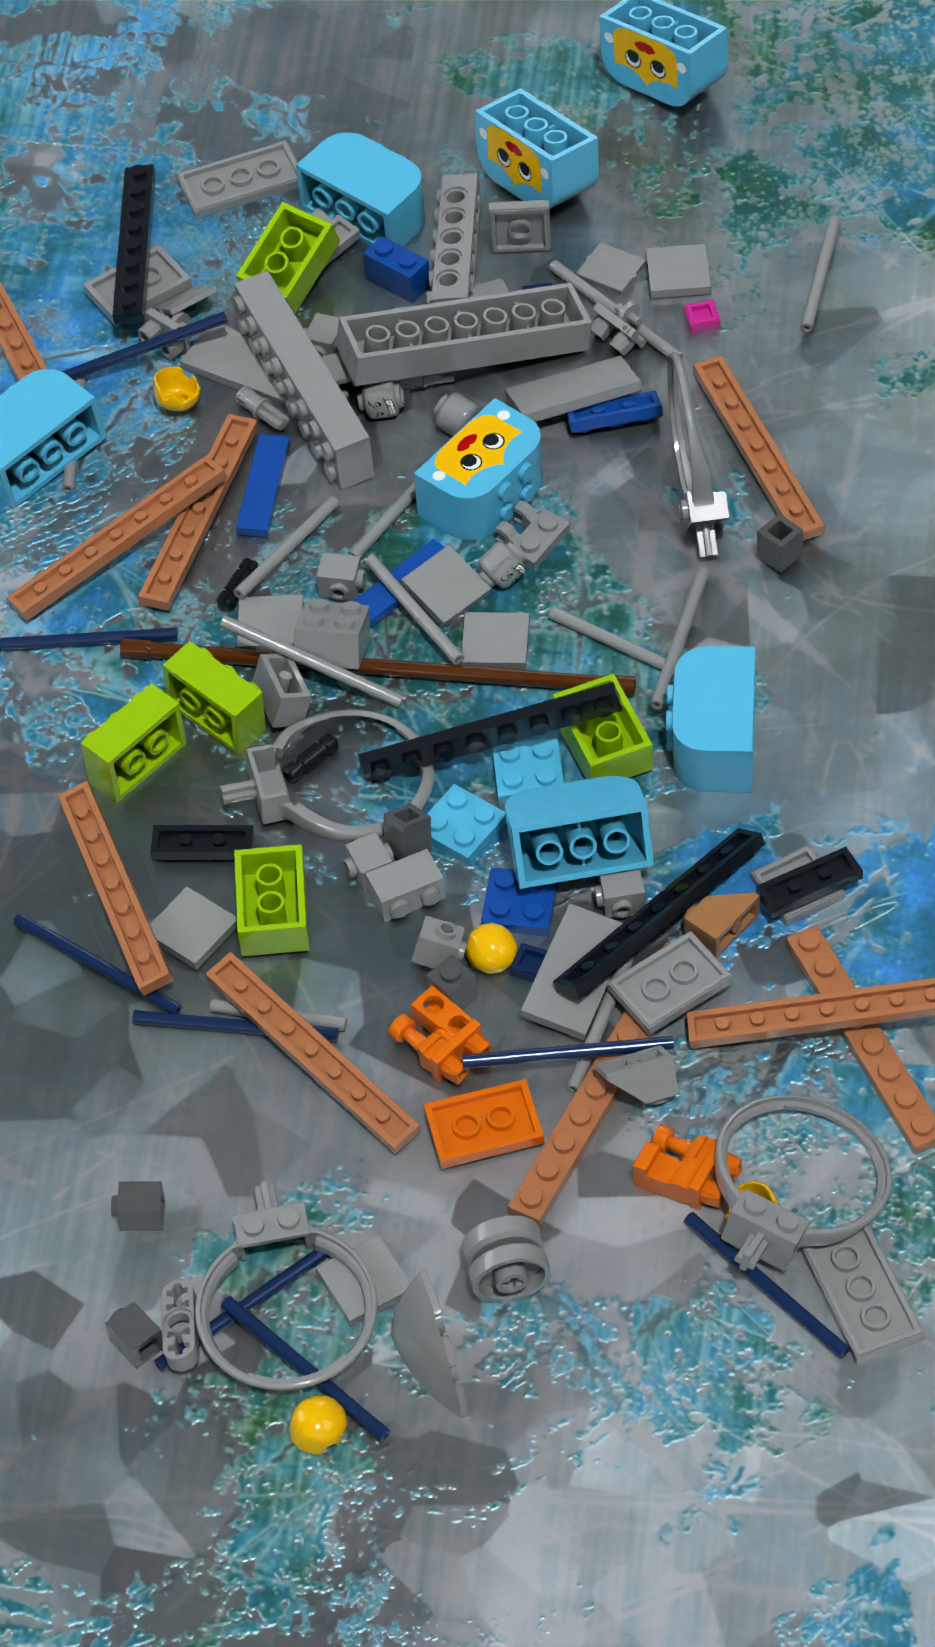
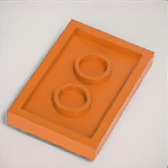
[423,1079,545,1169]

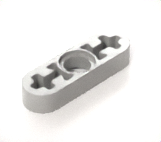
[161,1279,199,1371]

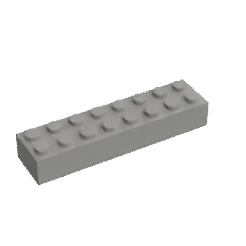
[232,270,375,491]
[336,282,592,386]

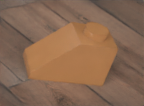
[683,892,760,958]

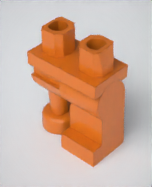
[388,985,492,1085]
[632,1124,743,1211]

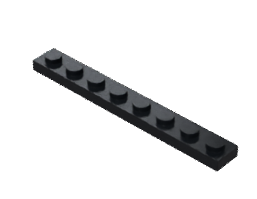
[112,164,156,325]
[358,682,623,782]
[553,828,765,999]

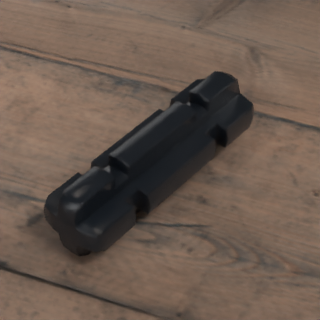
[217,558,258,612]
[282,733,339,783]

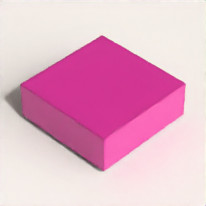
[684,300,721,334]

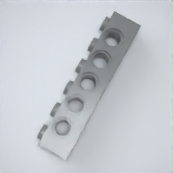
[427,173,482,304]

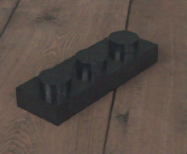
[150,825,254,860]
[756,847,863,918]

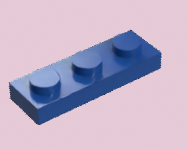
[565,390,663,433]

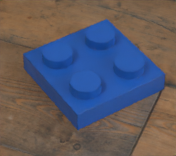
[481,867,559,937]

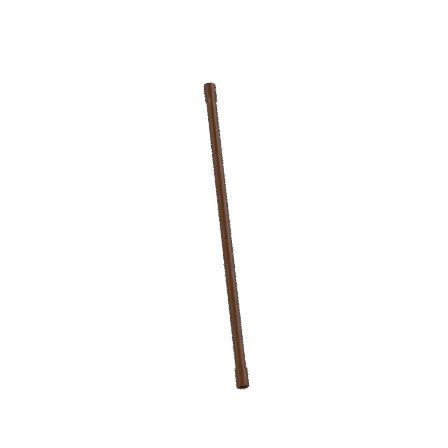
[120,638,636,696]

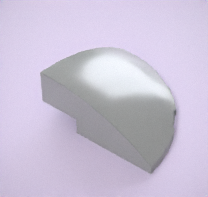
[392,1269,469,1418]

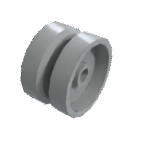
[462,1216,551,1302]

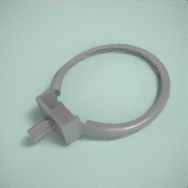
[667,352,730,558]
[220,709,434,841]
[715,1095,892,1272]
[195,1181,378,1391]

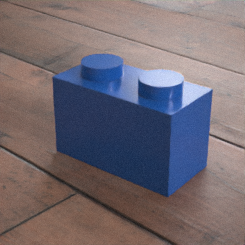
[363,236,430,304]

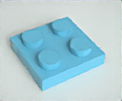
[493,738,564,805]
[427,784,507,866]

